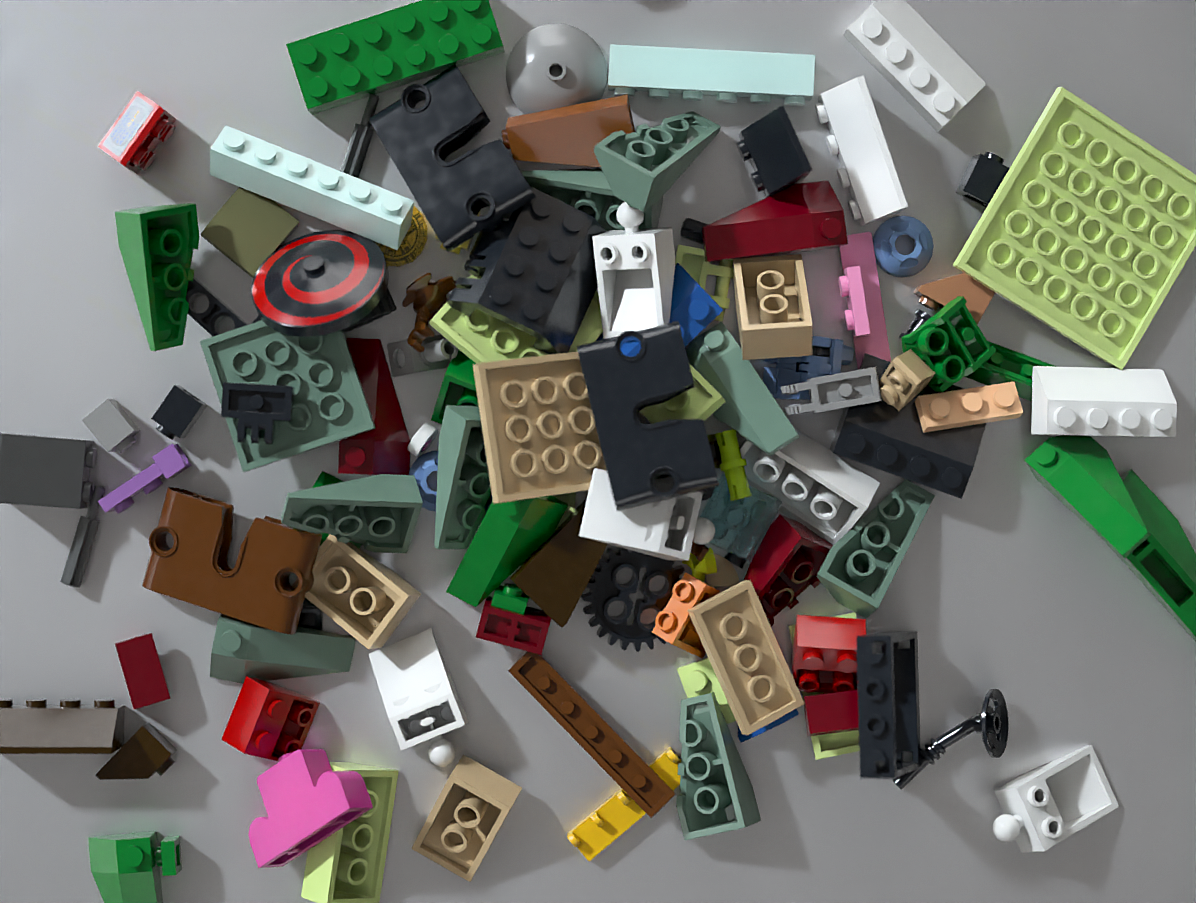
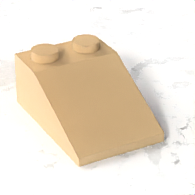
[292,534,421,650]
[411,754,522,882]

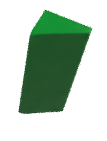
[966,341,1057,402]

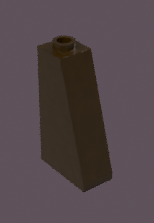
[509,498,608,628]

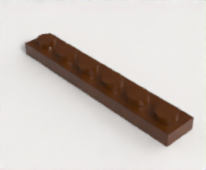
[508,651,676,818]

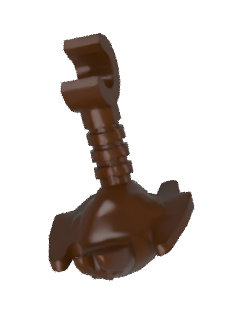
[402,273,457,353]

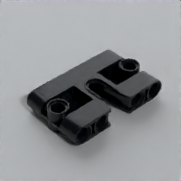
[369,64,536,252]
[577,321,719,511]

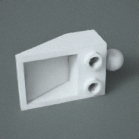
[592,202,675,338]
[579,469,715,561]
[368,628,469,766]
[993,745,1119,853]

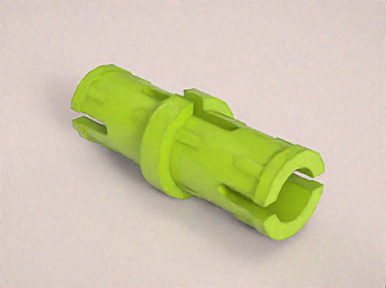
[714,429,752,501]

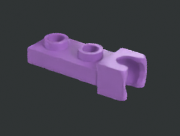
[98,443,192,514]

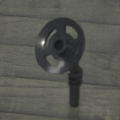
[892,689,1009,790]

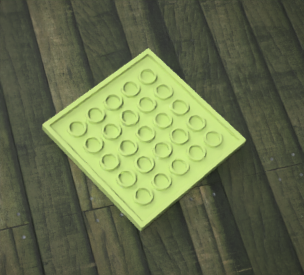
[952,87,1196,370]

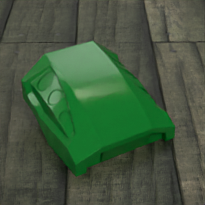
[901,296,997,392]

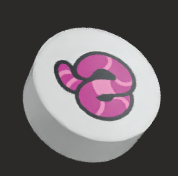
[408,423,438,458]

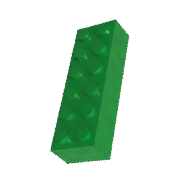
[286,0,505,115]

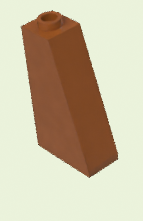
[502,94,636,167]

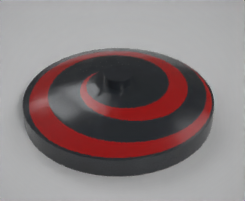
[251,230,389,337]

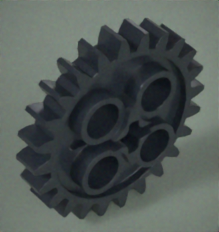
[581,547,685,652]

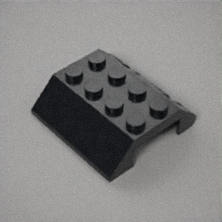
[447,187,606,355]

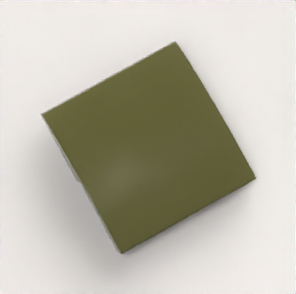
[201,187,299,278]

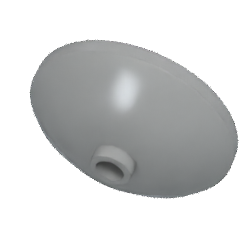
[506,23,607,114]

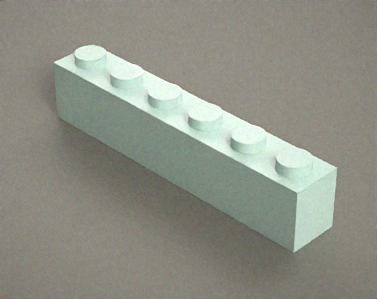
[608,44,815,106]
[210,125,414,250]

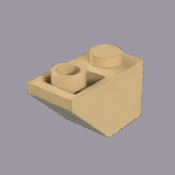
[879,349,935,411]

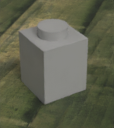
[82,399,140,453]

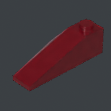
[701,180,848,262]
[338,338,411,475]
[743,514,832,627]

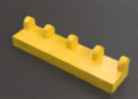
[567,747,681,861]

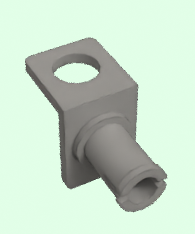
[387,335,458,377]

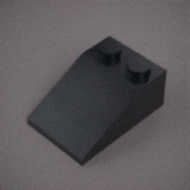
[736,106,812,197]

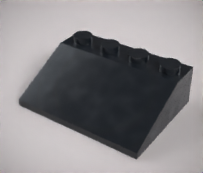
[830,353,986,499]

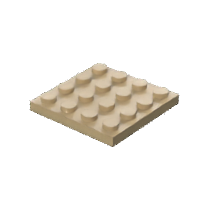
[473,351,607,504]

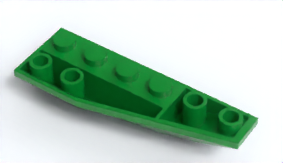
[1106,469,1196,641]

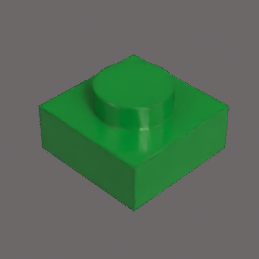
[491,583,529,615]
[156,836,182,876]

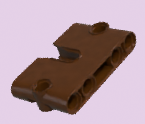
[142,487,322,635]

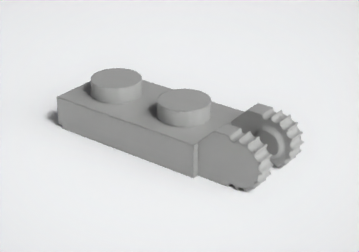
[781,367,882,415]

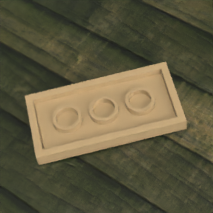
[687,580,805,735]

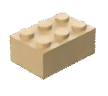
[733,254,813,360]

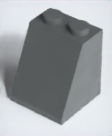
[0,433,97,509]

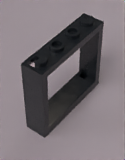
[856,631,921,778]

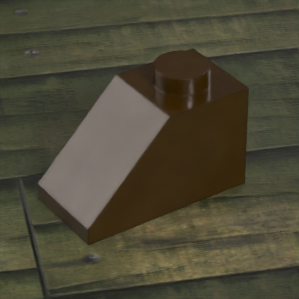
[95,722,177,780]

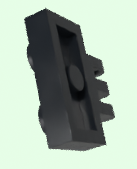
[221,382,294,445]

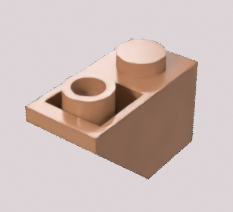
[914,273,995,324]

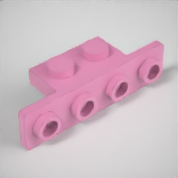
[839,232,891,370]

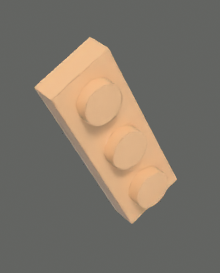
[915,382,1023,433]

